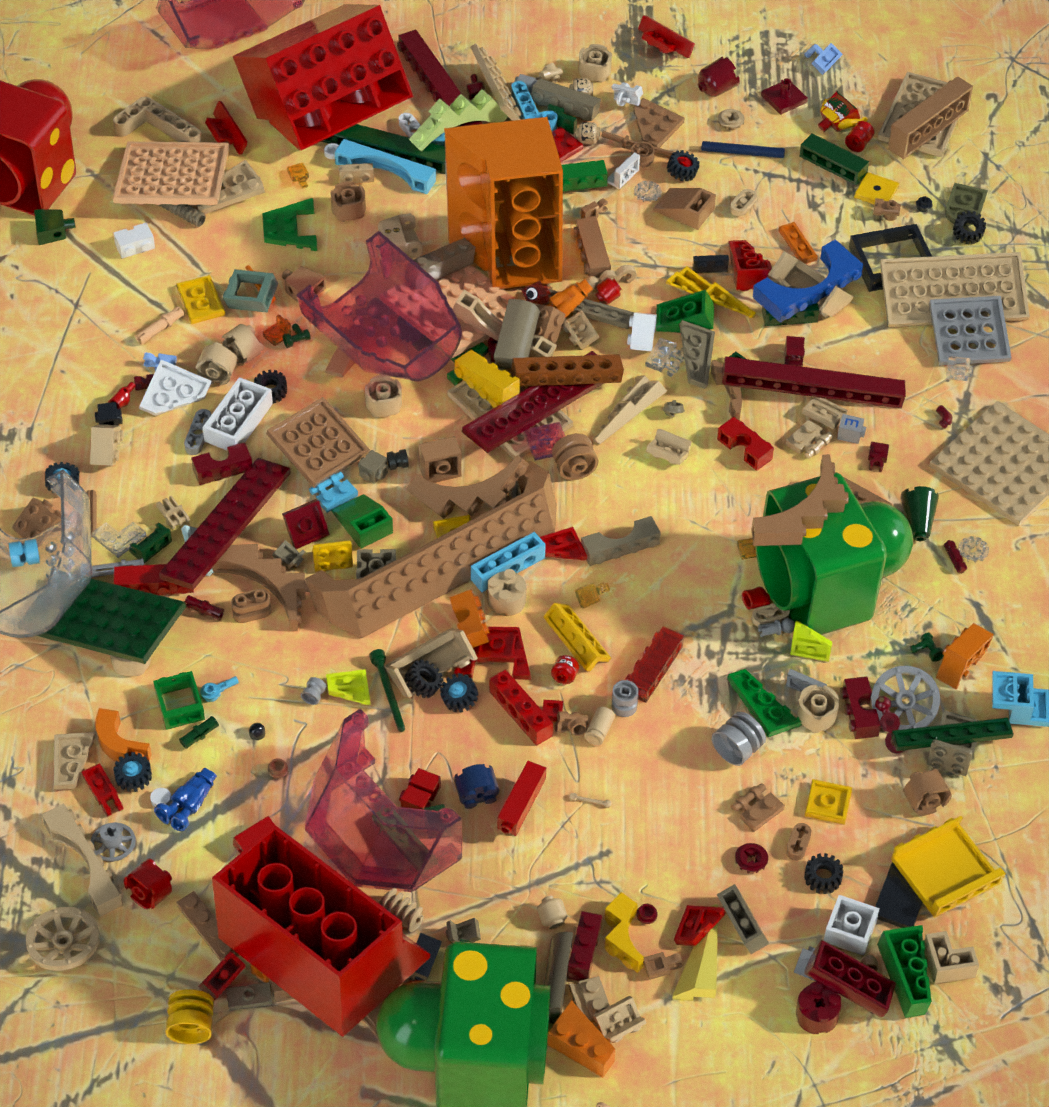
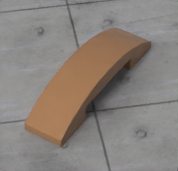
[711,360,742,421]

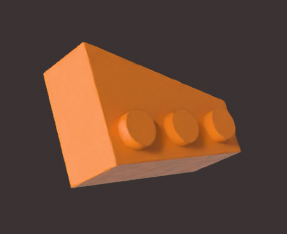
[936,623,994,689]
[548,1000,616,1078]

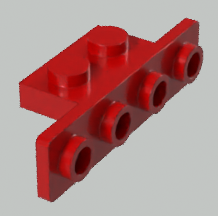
[638,15,695,58]
[205,101,248,155]

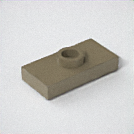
[226,982,272,1011]

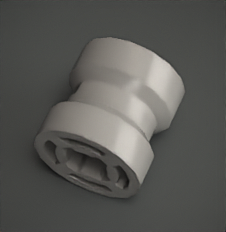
[300,677,327,705]

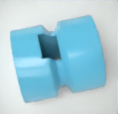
[9,539,40,568]

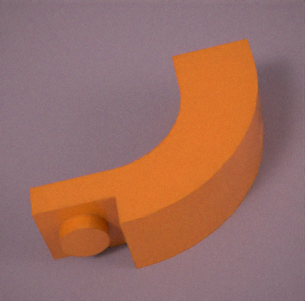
[95,708,151,762]

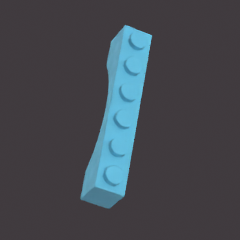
[335,139,436,194]

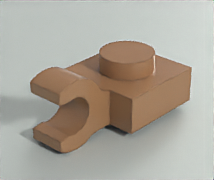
[643,952,682,980]

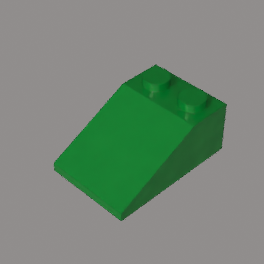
[656,289,714,333]

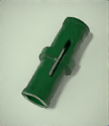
[179,716,219,749]

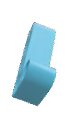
[511,81,557,132]

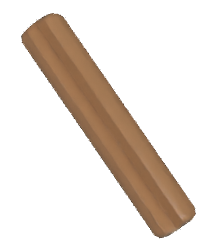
[86,490,97,538]

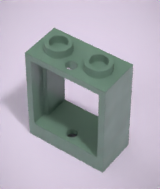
[223,269,278,313]

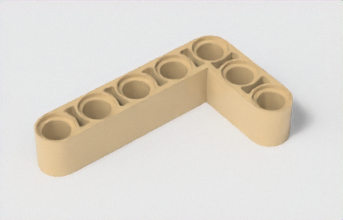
[113,97,201,142]

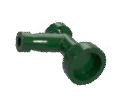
[282,324,311,348]
[910,632,944,662]

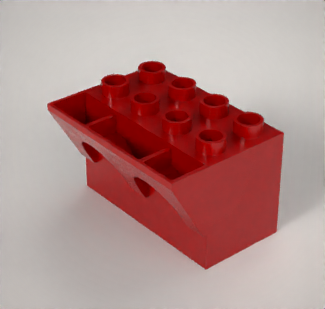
[233,4,414,151]
[212,825,430,1037]

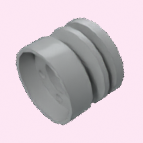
[711,712,766,766]

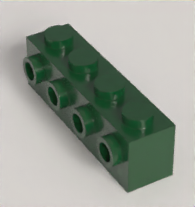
[799,133,869,185]

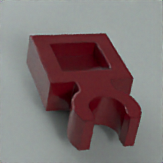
[868,441,889,472]

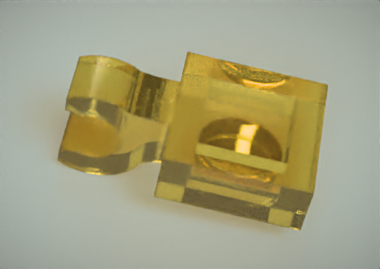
[287,163,309,189]
[574,583,610,608]

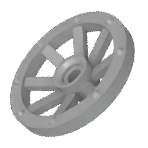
[871,666,940,730]

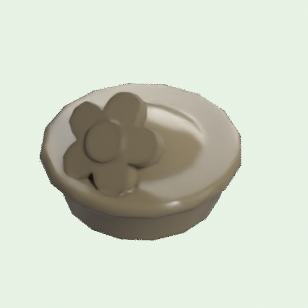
[662,400,685,418]

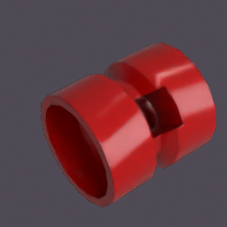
[845,121,875,152]

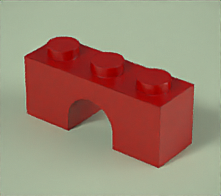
[717,417,774,471]

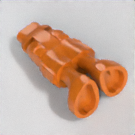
[535,279,593,318]

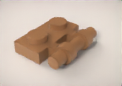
[731,783,785,832]

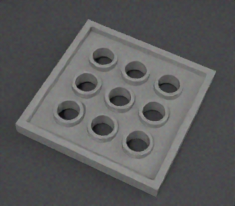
[929,296,1012,366]

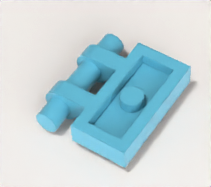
[309,471,358,513]

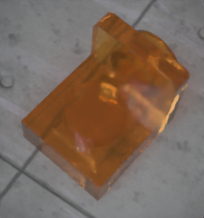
[263,315,291,346]

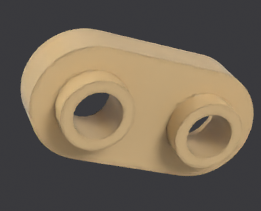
[730,189,757,216]
[752,604,790,626]

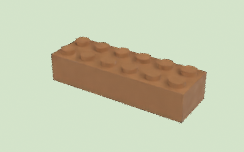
[888,76,973,160]

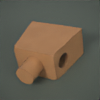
[282,266,326,307]

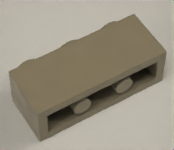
[717,884,770,954]

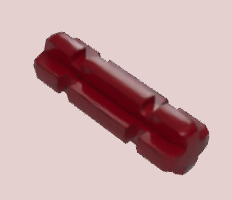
[944,540,967,573]

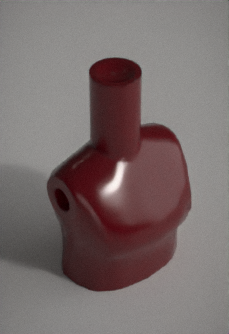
[466,74,485,101]

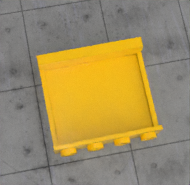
[891,816,1006,918]

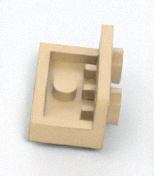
[562,310,600,350]
[646,429,692,465]
[592,996,647,1043]

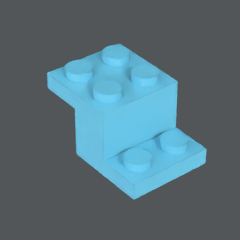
[992,671,1049,727]

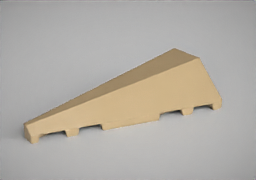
[592,375,667,445]

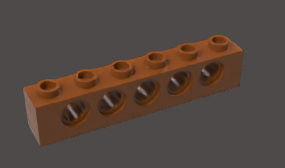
[511,354,624,386]

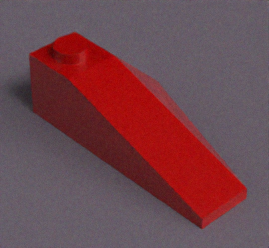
[728,240,772,291]

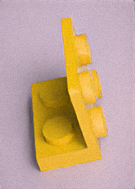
[312,541,353,572]

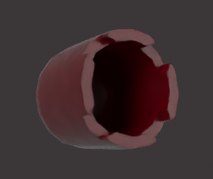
[698,56,740,97]

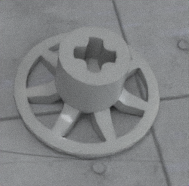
[91,822,136,862]

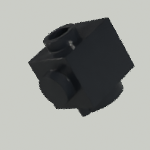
[95,402,123,425]

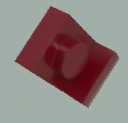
[784,336,805,366]

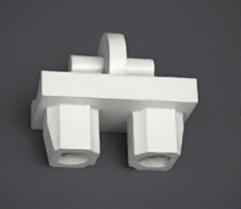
[611,82,643,106]

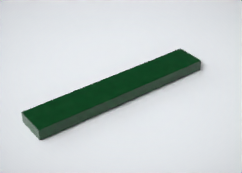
[891,718,1014,751]

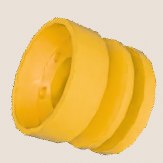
[166,989,214,1044]

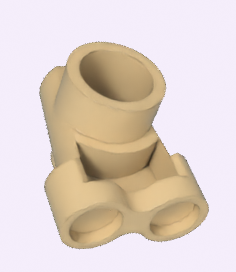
[536,63,563,83]

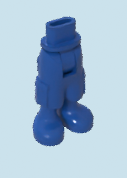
[154,768,217,831]

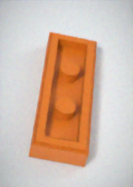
[778,222,818,264]

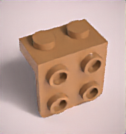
[533,303,566,344]
[12,497,69,547]

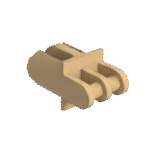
[156,496,190,529]

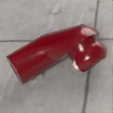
[936,405,953,429]

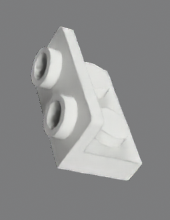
[607,152,640,189]

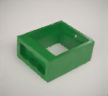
[153,671,205,730]

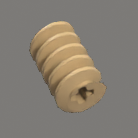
[379,888,424,932]

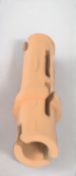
[135,306,184,345]

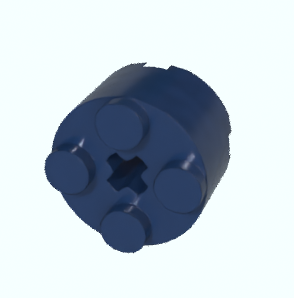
[454,764,500,809]

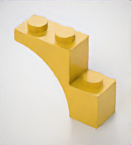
[604,892,644,973]

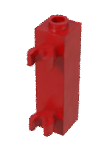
[497,761,547,836]

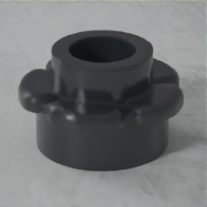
[916,196,933,212]

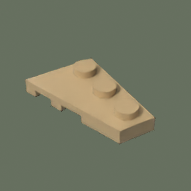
[54,732,96,790]

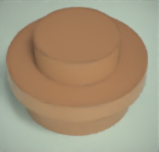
[268,758,288,778]

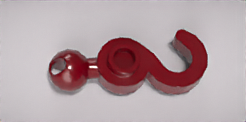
[875,696,906,754]

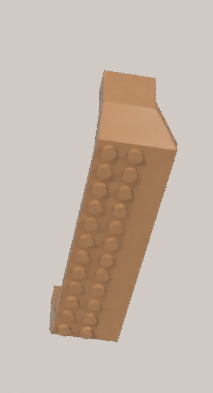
[305,461,557,638]

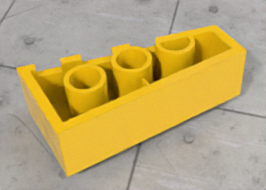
[454,350,520,408]

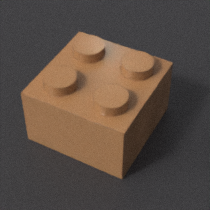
[419,436,462,483]

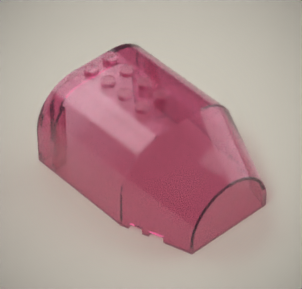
[296,231,462,381]

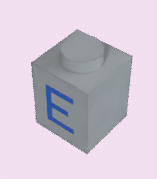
[837,414,866,444]

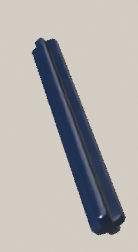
[701,141,785,158]

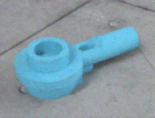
[200,676,239,702]

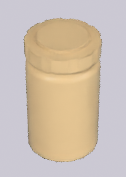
[584,706,615,746]

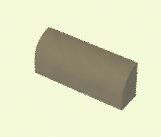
[494,299,540,369]
[544,932,573,1024]

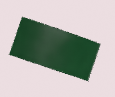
[548,104,577,134]

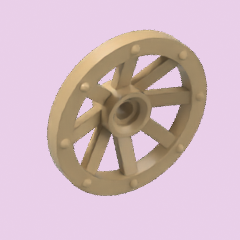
[26,907,100,971]

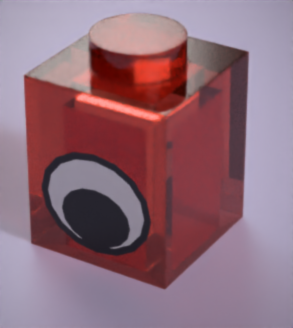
[521,280,551,305]

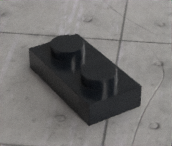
[692,255,729,273]

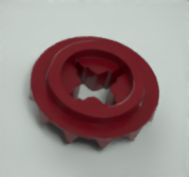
[735,843,768,873]

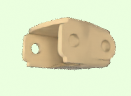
[378,213,423,260]

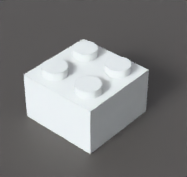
[824,895,880,956]

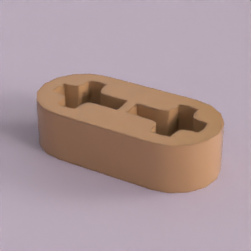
[786,823,812,861]

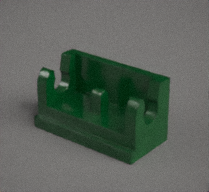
[129,523,172,564]

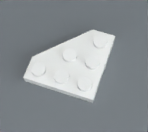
[139,360,212,416]

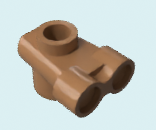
[873,198,901,221]
[555,711,588,736]

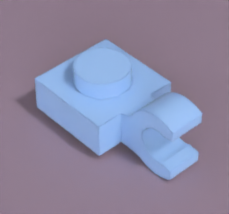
[143,352,177,371]

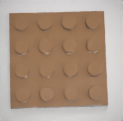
[266,397,370,488]

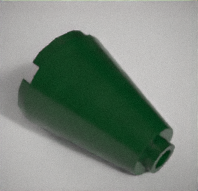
[900,486,939,542]

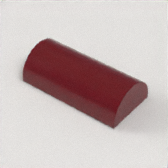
[804,940,896,1018]

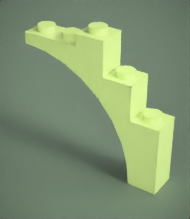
[409,89,508,151]

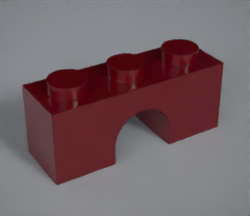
[191,442,252,485]
[840,676,881,739]
[567,911,602,981]

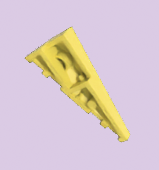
[673,904,718,1001]

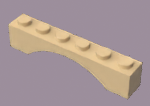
[452,290,557,357]
[41,803,123,917]

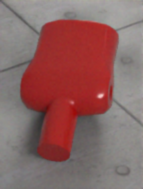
[108,382,136,408]
[742,586,772,610]

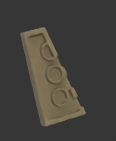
[679,320,715,389]

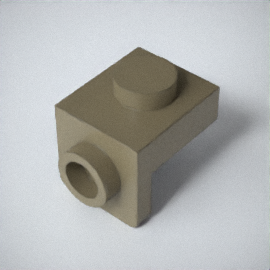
[272,540,305,570]
[446,918,481,942]

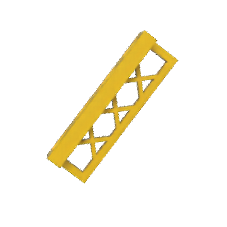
[543,603,611,671]

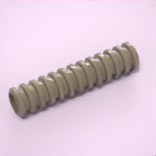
[158,204,206,227]

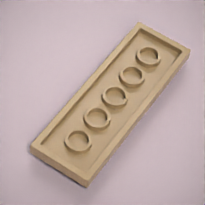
[470,43,522,121]

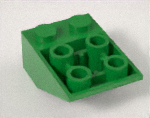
[331,494,393,549]

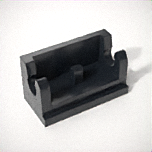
[407,933,442,981]

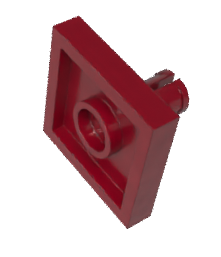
[761,78,808,115]
[282,499,330,549]

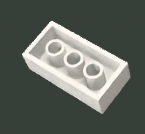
[202,377,273,450]

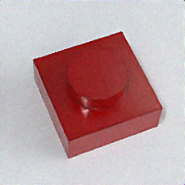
[543,699,563,721]

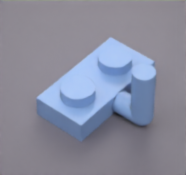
[805,43,843,75]

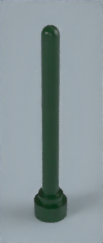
[369,649,405,732]

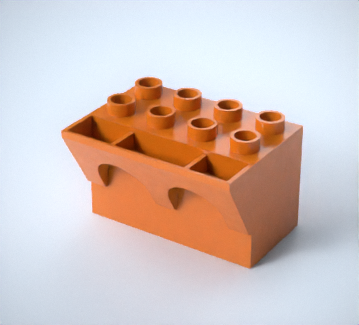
[444,117,563,289]

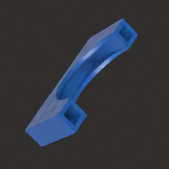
[753,239,863,322]

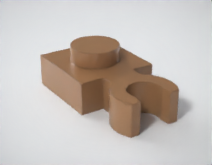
[581,198,608,219]

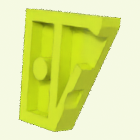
[790,621,832,662]
[326,669,371,705]

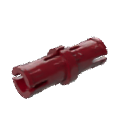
[184,595,224,620]

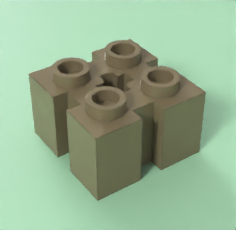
[356,549,396,579]

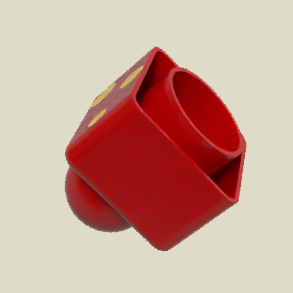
[0,79,76,216]

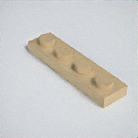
[196,176,265,214]

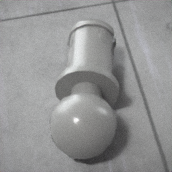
[758,618,795,637]

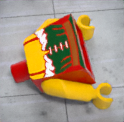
[818,91,871,132]

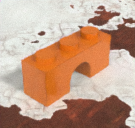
[450,589,490,648]

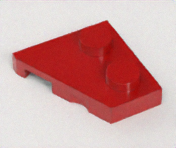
[540,527,587,560]
[674,905,726,946]

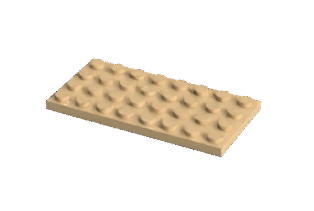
[880,252,1030,327]

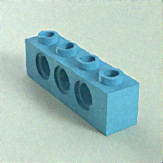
[471,532,545,593]

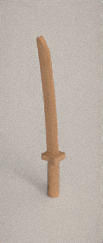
[601,130,674,157]

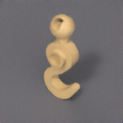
[586,265,637,290]

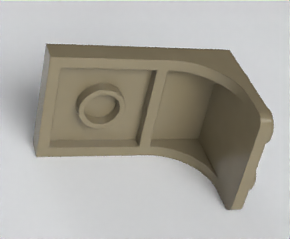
[927,710,979,776]

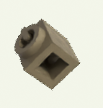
[358,450,389,484]

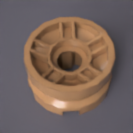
[631,141,655,168]

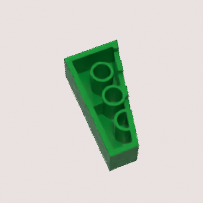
[877,925,932,1018]

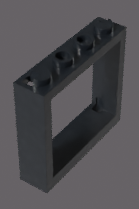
[849,224,932,292]

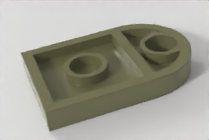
[945,182,988,226]

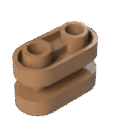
[231,589,271,623]

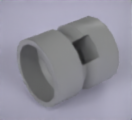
[611,680,638,717]

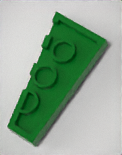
[727,669,802,737]

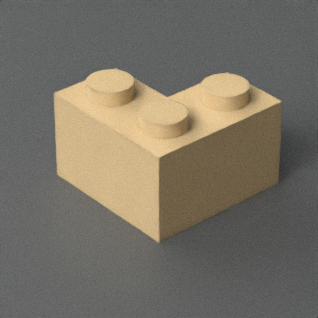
[90,424,124,466]
[924,931,979,984]

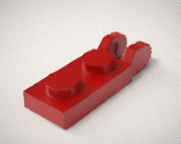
[81,763,123,817]

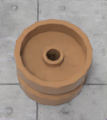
[552,433,598,480]

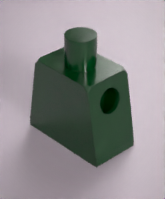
[34,209,76,245]

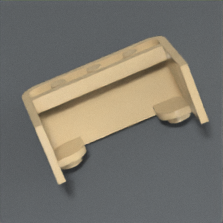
[768,251,853,318]
[384,628,478,698]

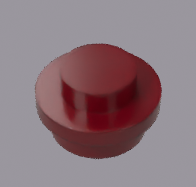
[636,903,658,924]

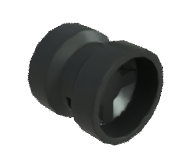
[387,449,409,470]

